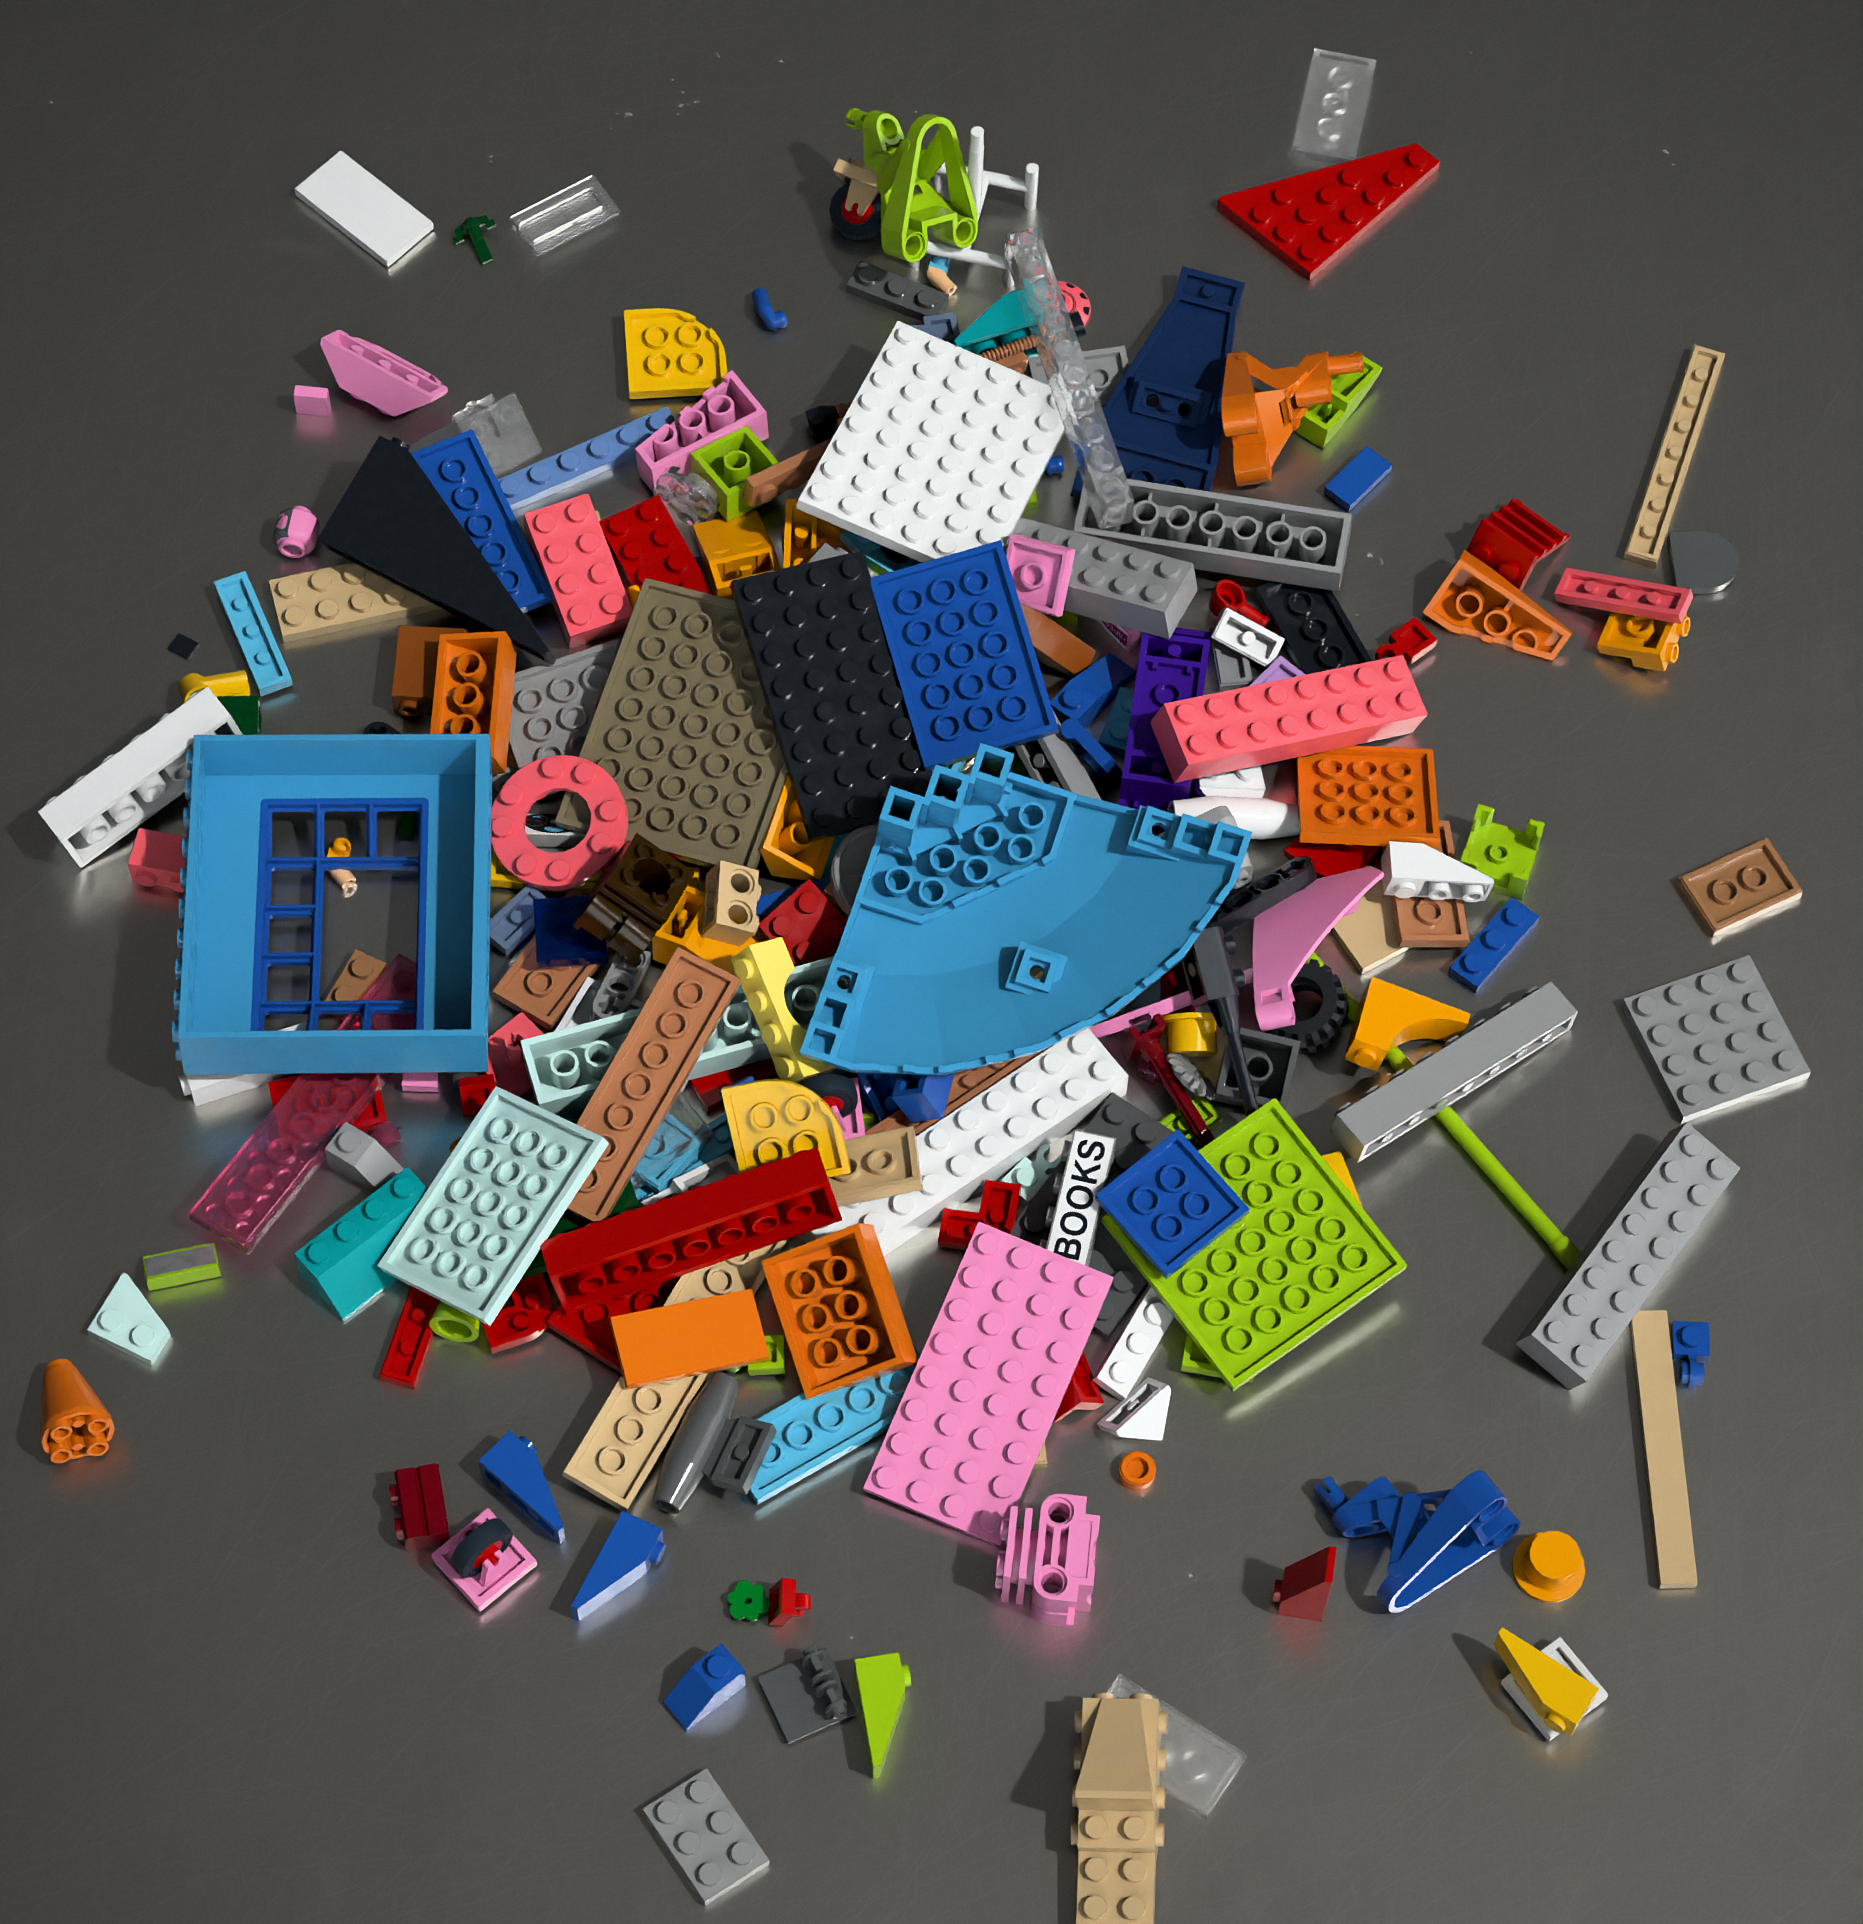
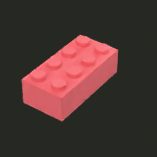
[524,493,633,649]

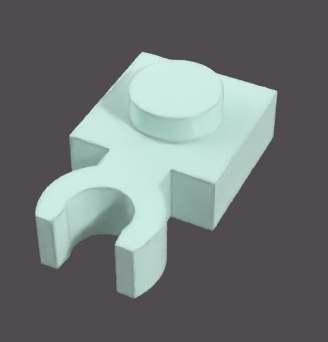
[1001,1144,1061,1207]

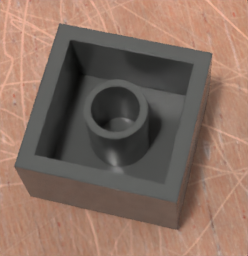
[1214,1027,1301,1110]

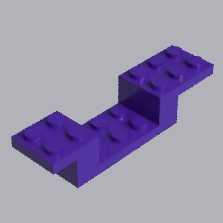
[1118,627,1212,836]

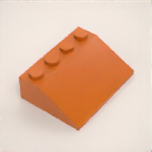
[761,1223,918,1400]

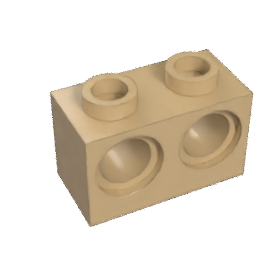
[701,860,761,946]

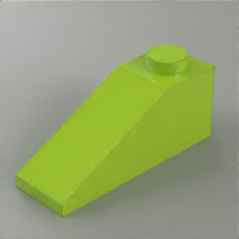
[854,1652,911,1779]

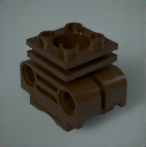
[573,833,695,966]

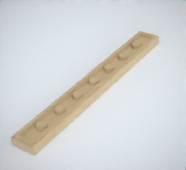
[1623,344,1726,569]
[1630,1310,1698,1589]

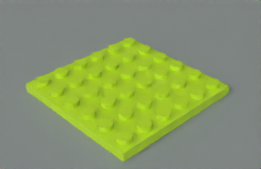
[1101,1098,1407,1392]

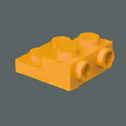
[1597,612,1690,671]

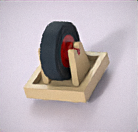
[829,158,881,240]

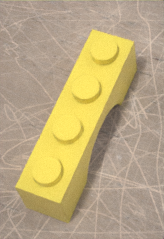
[730,937,836,1084]

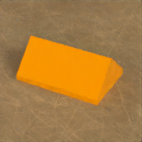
[760,775,835,881]

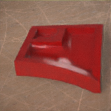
[1283,837,1380,879]

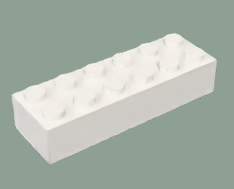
[38,686,243,868]

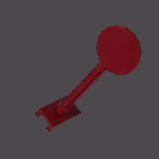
[1120,1013,1215,1148]

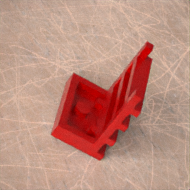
[1466,498,1570,591]

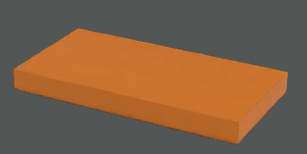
[609,1289,770,1390]

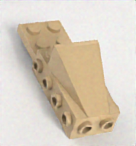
[1071,1693,1168,1924]

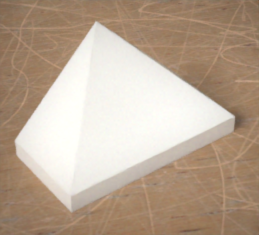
[1097,1377,1171,1441]

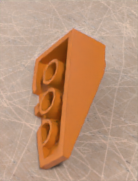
[1422,550,1573,661]

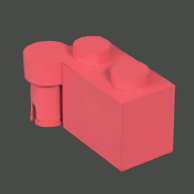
[128,828,186,893]

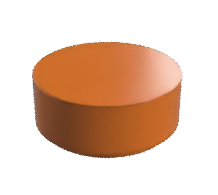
[1118,1451,1156,1490]

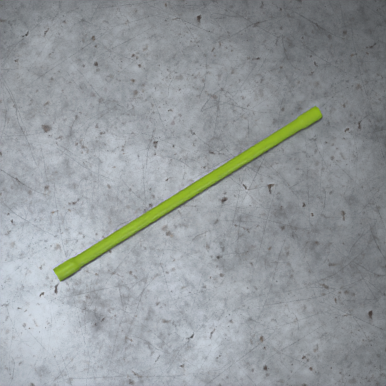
[1305,952,1581,1270]

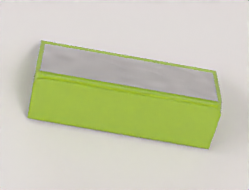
[143,1242,221,1291]

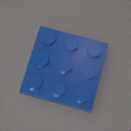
[1095,1129,1249,1279]

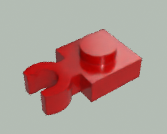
[1375,617,1437,664]

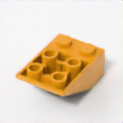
[692,510,781,600]
[652,886,768,977]

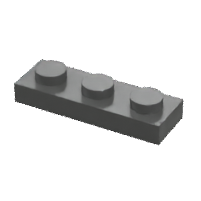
[846,261,949,321]

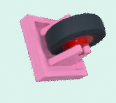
[799,1074,865,1139]
[431,1508,537,1612]

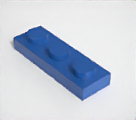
[1448,897,1540,993]

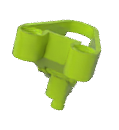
[845,108,978,262]

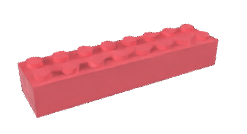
[1150,655,1428,783]

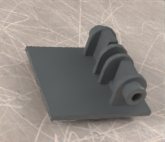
[757,1646,857,1744]

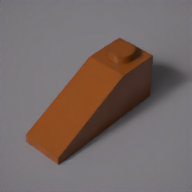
[1020,603,1096,678]

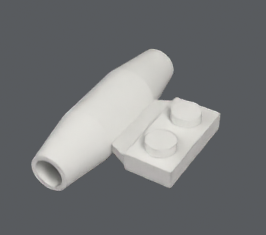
[1167,765,1299,840]

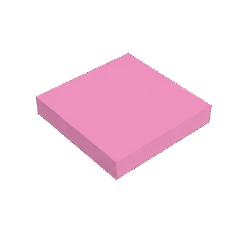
[1006,534,1076,617]

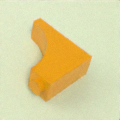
[1344,976,1470,1071]

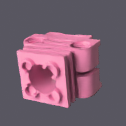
[995,1494,1100,1628]

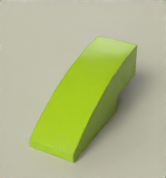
[1295,351,1383,449]

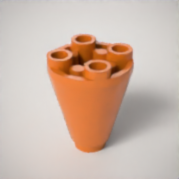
[40,1359,115,1463]

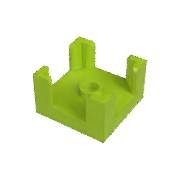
[1460,804,1545,900]

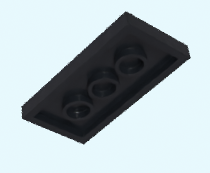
[1255,581,1373,674]

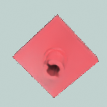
[481,1012,543,1100]

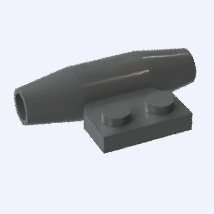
[652,1372,777,1514]

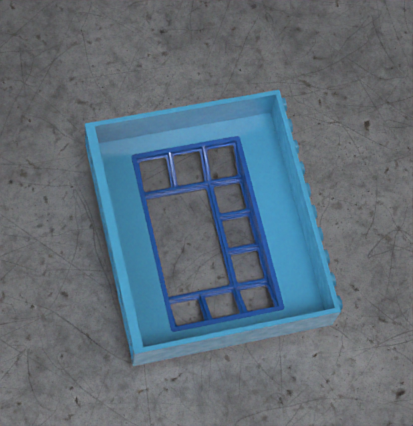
[172,734,492,1074]

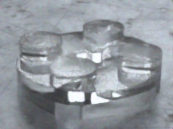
[653,466,720,525]

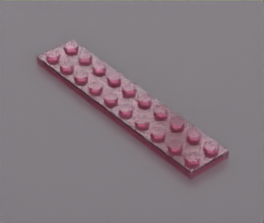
[189,953,416,1255]

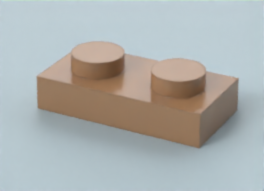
[325,949,388,1025]

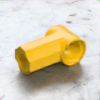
[178,670,250,703]

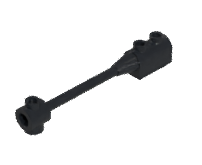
[1181,926,1259,1117]

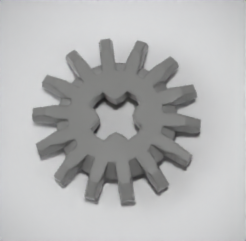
[1167,1053,1215,1100]

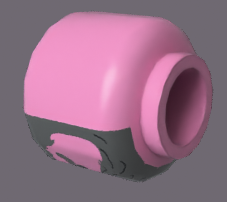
[273,506,320,558]

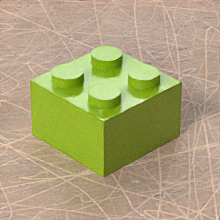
[691,425,784,522]

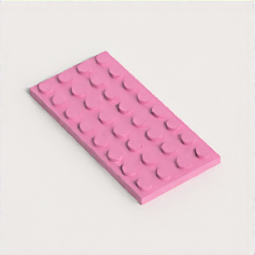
[863,1222,1114,1547]

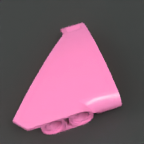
[1252,866,1384,1032]

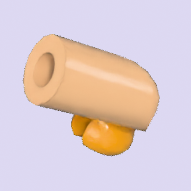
[326,837,356,890]

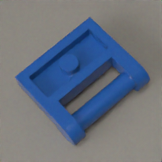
[1061,719,1122,784]

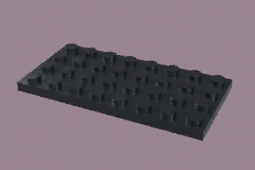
[730,550,933,842]

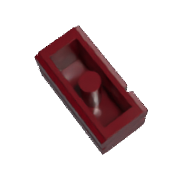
[389,1463,450,1552]

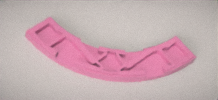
[1089,967,1253,1039]

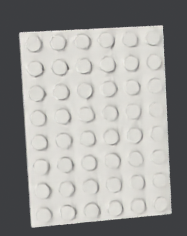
[796,321,1080,563]

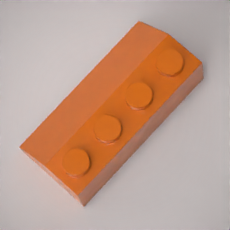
[430,631,517,774]

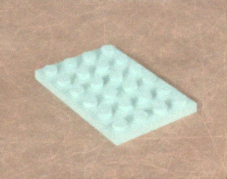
[377,1086,609,1326]

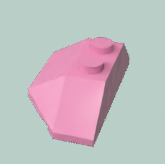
[320,329,448,416]

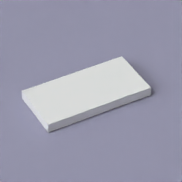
[295,150,433,268]

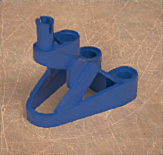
[1313,1470,1521,1613]

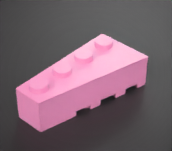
[635,370,769,495]

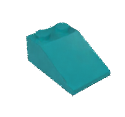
[954,286,1049,362]

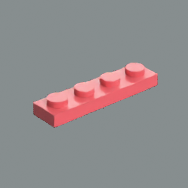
[1554,568,1693,624]

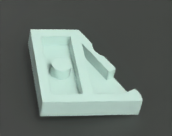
[87,1273,171,1366]

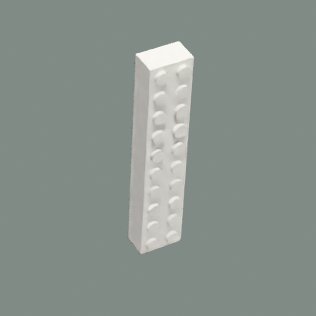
[801,1028,1129,1256]

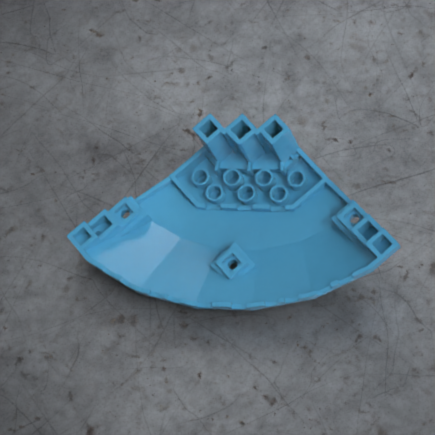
[799,743,1252,1075]

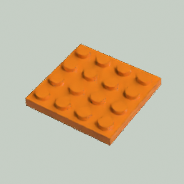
[1296,746,1440,849]

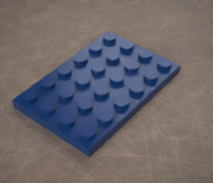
[871,540,1059,771]

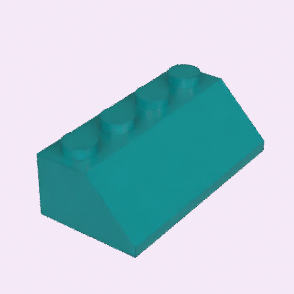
[294,1167,428,1321]

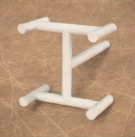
[907,126,1039,287]

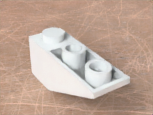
[1381,841,1494,903]

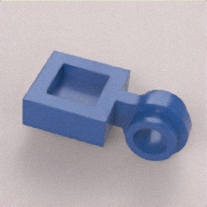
[1671,1321,1710,1388]

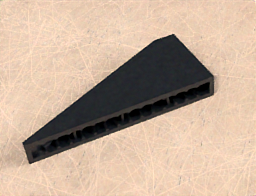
[318,435,556,666]

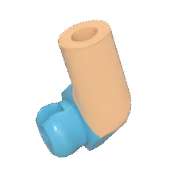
[926,255,957,297]

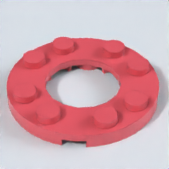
[491,755,629,891]

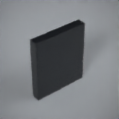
[168,633,199,660]

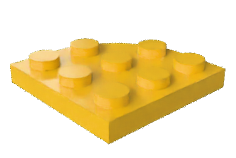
[624,308,727,399]
[721,1079,851,1178]

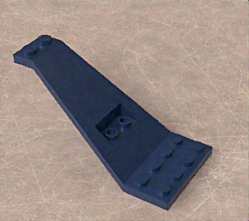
[1070,266,1246,499]

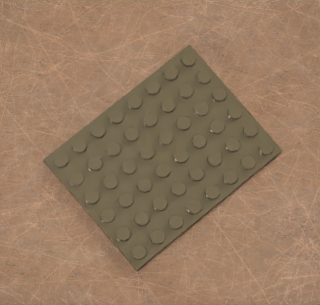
[555,578,788,869]

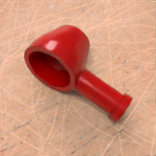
[1209,579,1270,627]

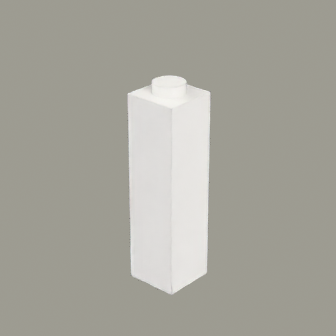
[178,1022,306,1107]

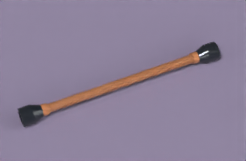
[805,311,1086,436]

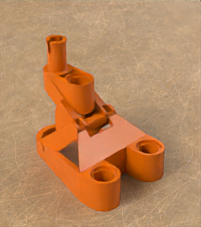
[1221,351,1364,487]

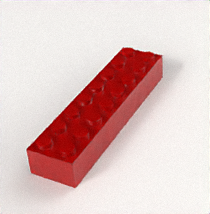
[540,1147,842,1315]

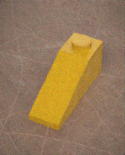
[1493,1627,1599,1736]

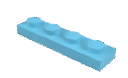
[214,571,293,696]

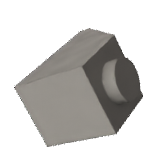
[325,1122,404,1193]

